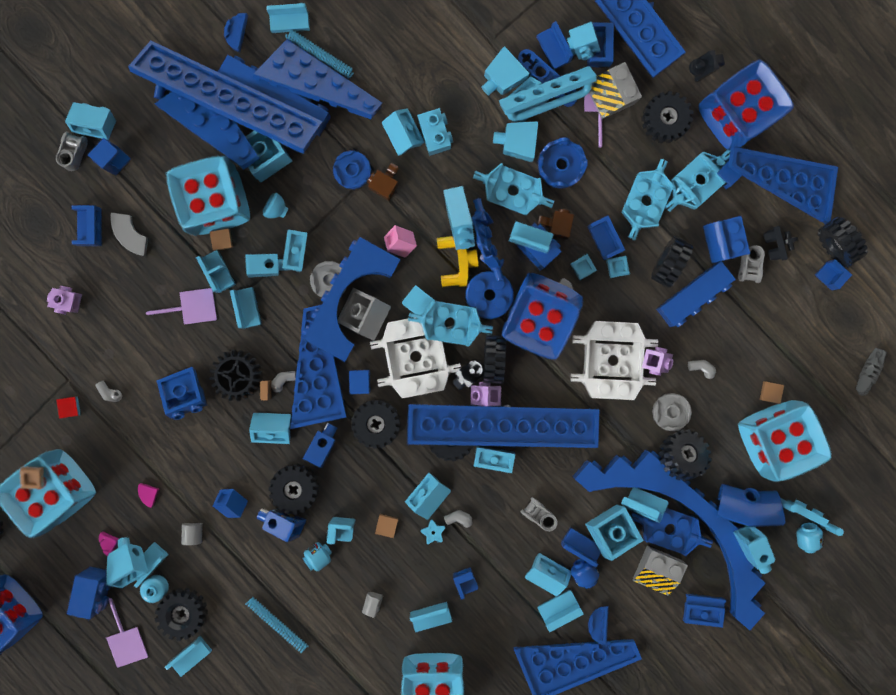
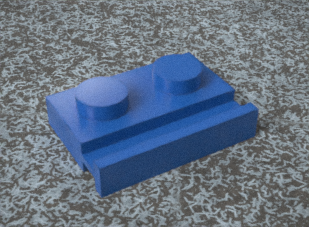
[683,593,726,628]

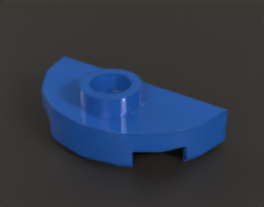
[224,13,248,52]
[588,606,608,646]

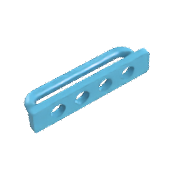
[499,66,597,122]

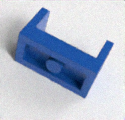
[587,22,614,67]
[88,138,131,176]
[72,205,102,246]
[588,216,625,260]

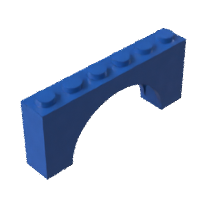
[302,237,401,362]

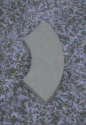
[111,213,148,256]

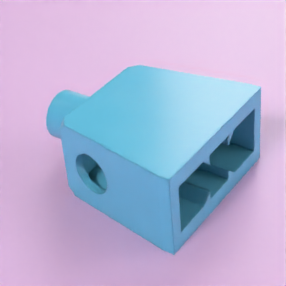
[481,46,529,96]
[493,121,538,162]
[245,254,288,278]
[733,525,775,574]
[106,537,148,588]

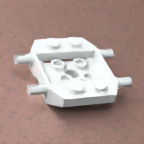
[370,319,461,398]
[571,321,658,400]

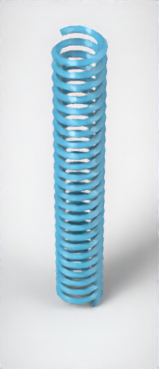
[285,30,354,78]
[245,597,309,653]

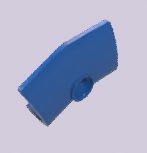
[717,484,785,527]

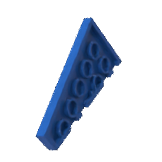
[253,39,382,119]
[155,92,260,169]
[728,147,838,224]
[290,305,347,429]
[513,639,642,695]

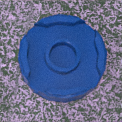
[333,150,371,190]

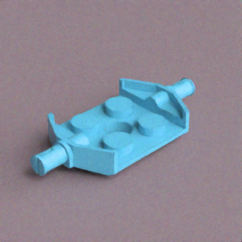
[665,150,730,212]
[621,159,675,240]
[473,163,554,215]
[408,301,493,346]

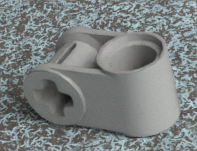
[56,131,88,171]
[738,245,765,283]
[520,497,557,531]

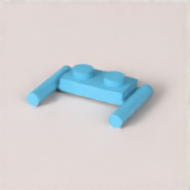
[780,498,844,536]

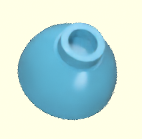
[263,193,288,218]

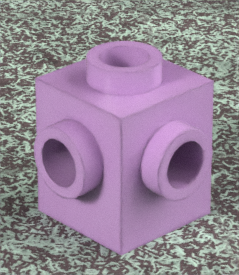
[47,286,82,314]
[642,347,673,376]
[471,382,501,406]

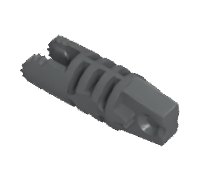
[856,348,887,396]

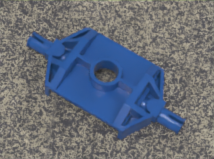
[471,198,504,282]
[630,508,713,556]

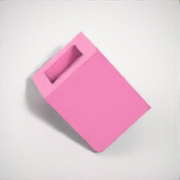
[384,225,417,257]

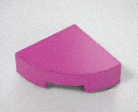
[138,483,159,508]
[99,532,119,556]

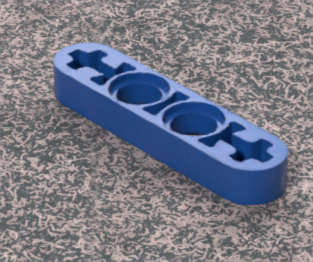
[518,49,578,107]

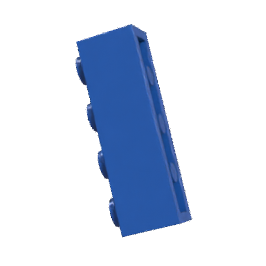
[656,261,736,327]

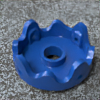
[538,137,588,188]
[465,271,514,319]

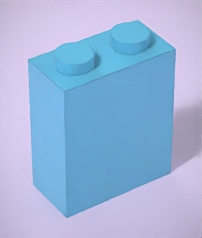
[443,186,475,250]

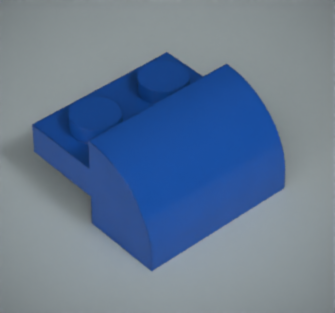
[703,216,750,263]

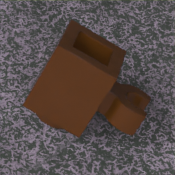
[367,163,399,201]
[537,209,574,239]

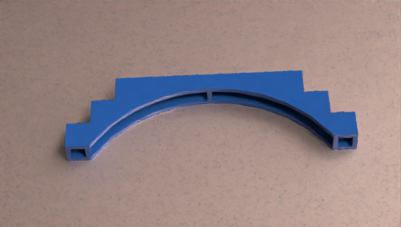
[572,450,765,630]

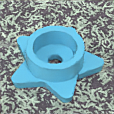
[421,520,445,544]

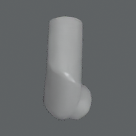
[688,360,716,379]
[95,381,122,402]
[444,510,473,528]

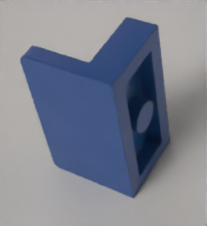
[537,21,573,71]
[561,527,601,567]

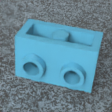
[567,22,601,60]
[65,102,116,140]
[417,108,453,156]

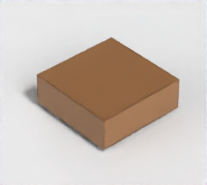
[210,228,233,251]
[260,380,271,400]
[760,381,784,404]
[20,467,44,489]
[375,514,398,538]

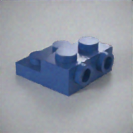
[156,367,207,420]

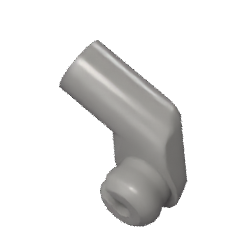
[271,371,296,392]

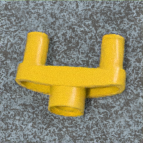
[437,236,479,287]

